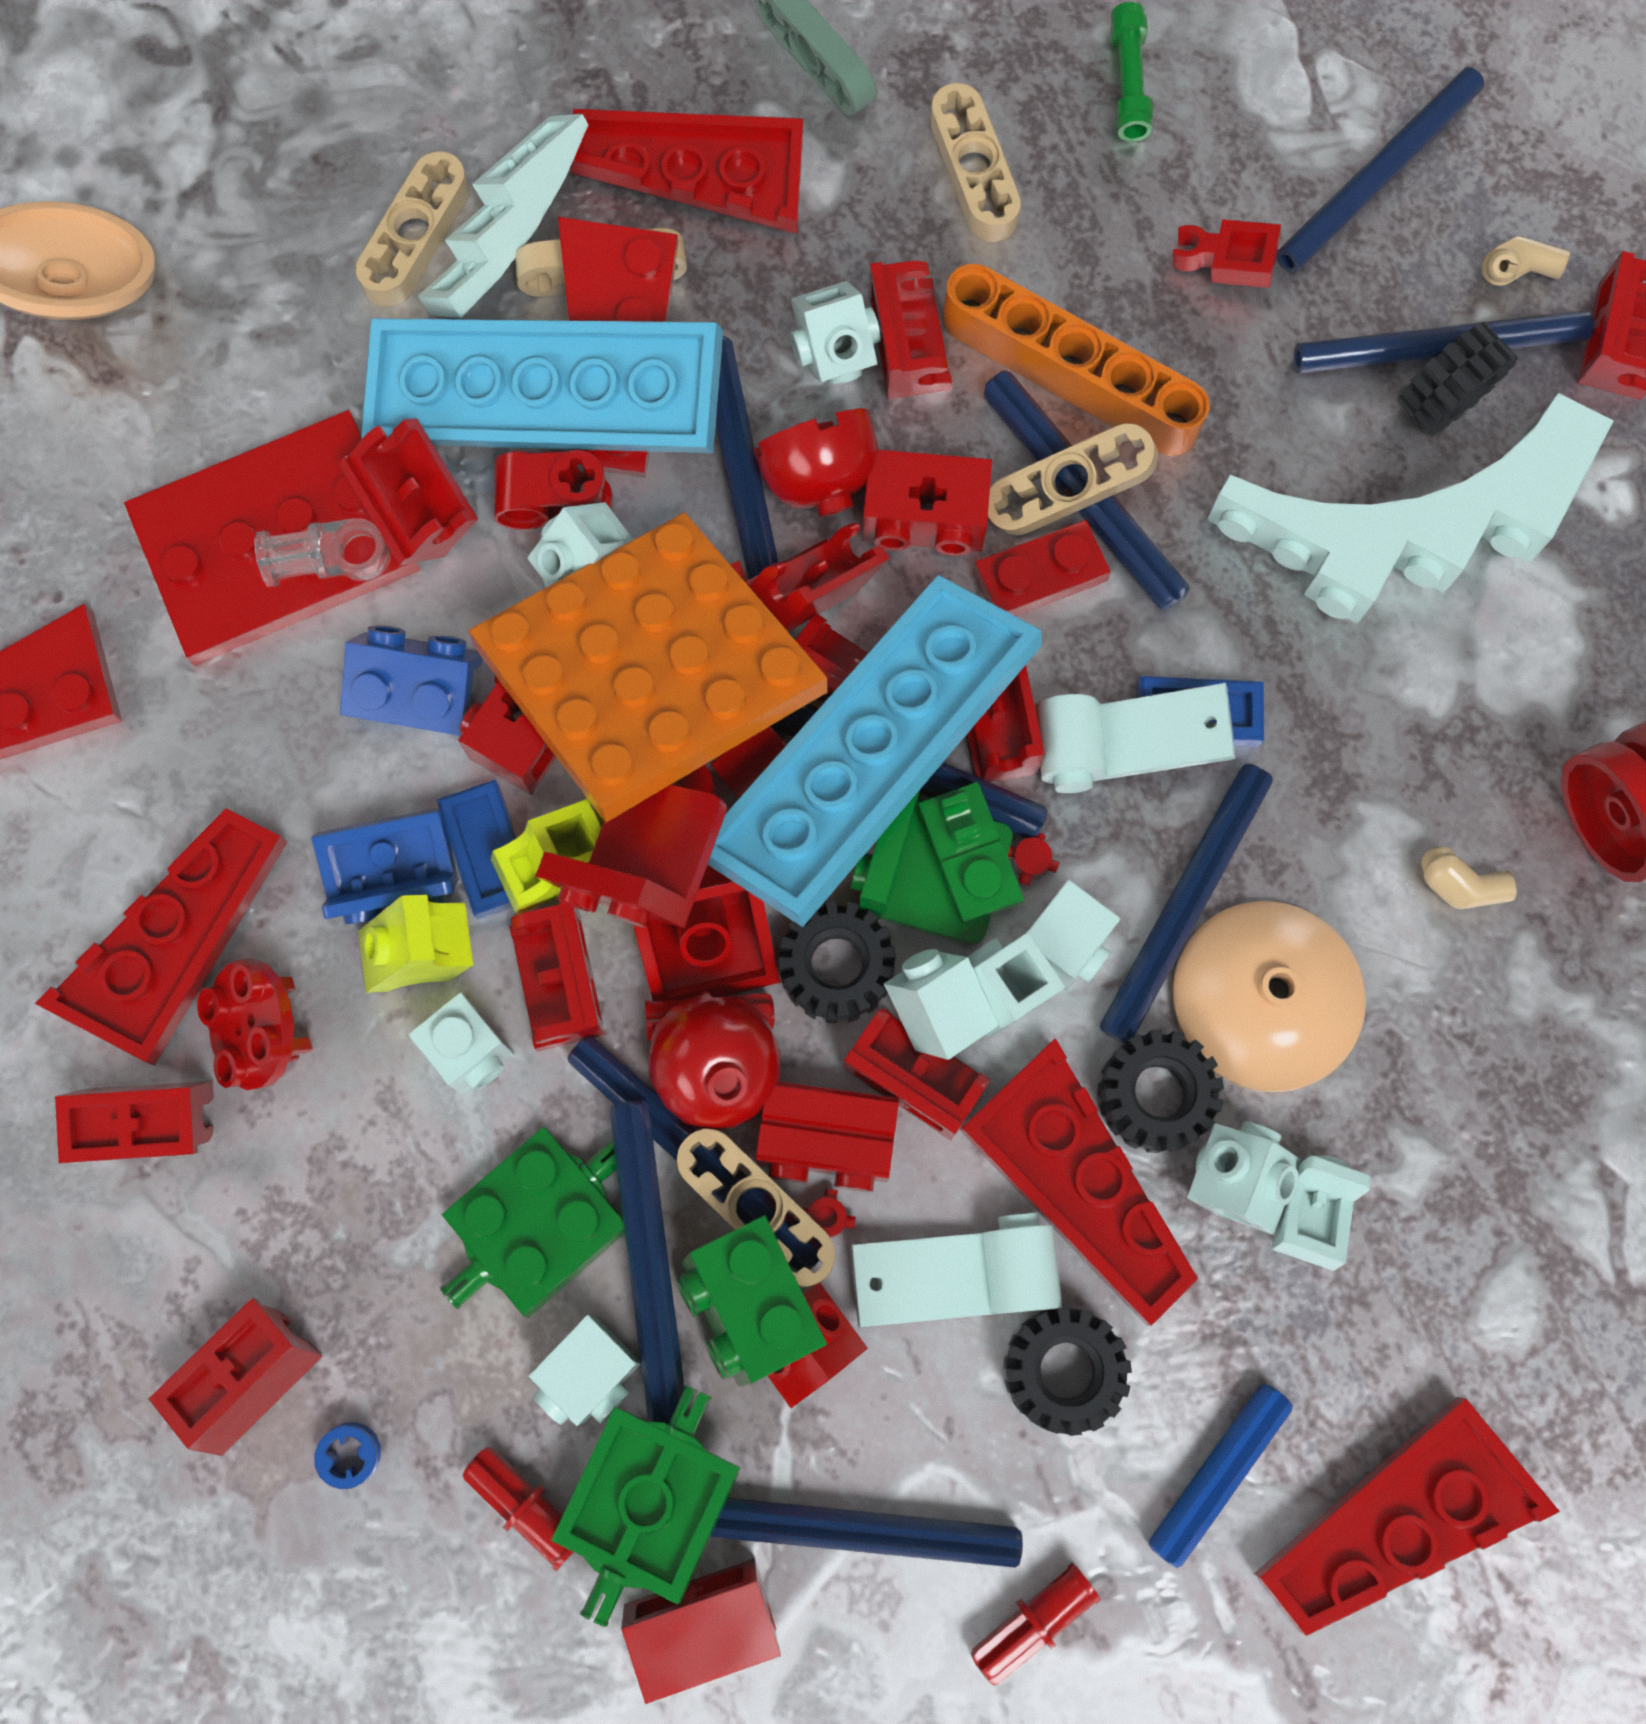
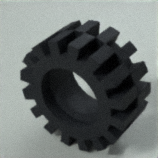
[1397,322,1518,436]
[779,900,896,1024]
[1097,1029,1224,1153]
[1003,1308,1132,1436]

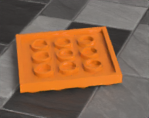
[468,512,827,823]

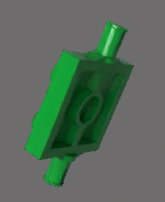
[440,1126,625,1318]
[551,1385,742,1627]

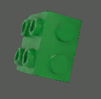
[851,790,1013,946]
[676,1216,827,1387]

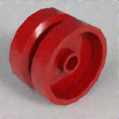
[1561,721,1646,883]

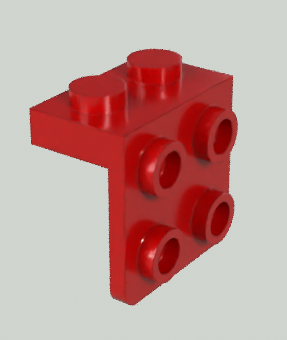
[535,785,727,928]

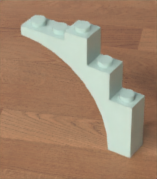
[1207,393,1614,624]

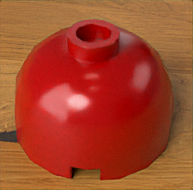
[753,408,878,518]
[647,994,781,1130]

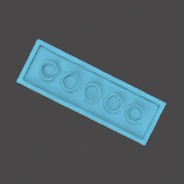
[361,318,723,453]
[708,575,1042,927]

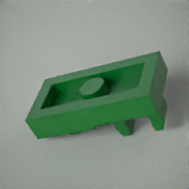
[918,782,1024,925]

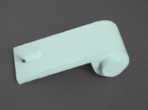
[1035,683,1236,793]
[850,1213,1063,1328]

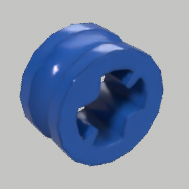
[314,1422,381,1489]

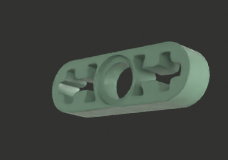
[754,0,877,117]

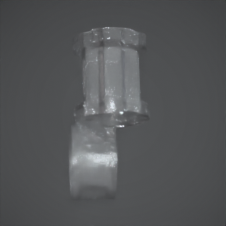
[254,518,391,587]

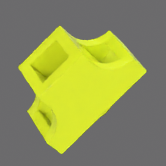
[490,799,604,915]
[358,895,474,993]

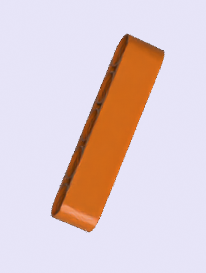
[943,264,1210,456]

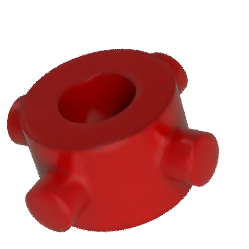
[1008,833,1060,886]
[800,1189,856,1238]

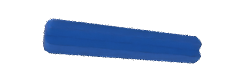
[1149,1384,1293,1568]

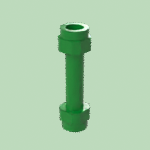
[1110,2,1153,142]

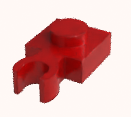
[1173,219,1281,288]

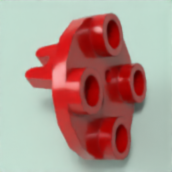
[197,958,313,1091]

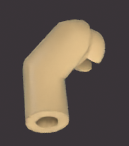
[1482,236,1570,286]
[1421,846,1517,909]

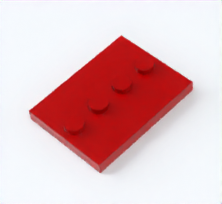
[124,410,421,666]

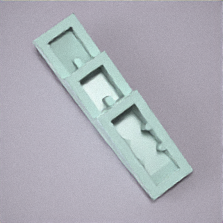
[418,114,588,318]

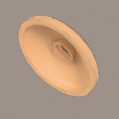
[0,201,155,320]
[1171,901,1366,1093]

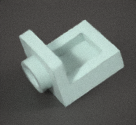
[1272,1156,1371,1271]

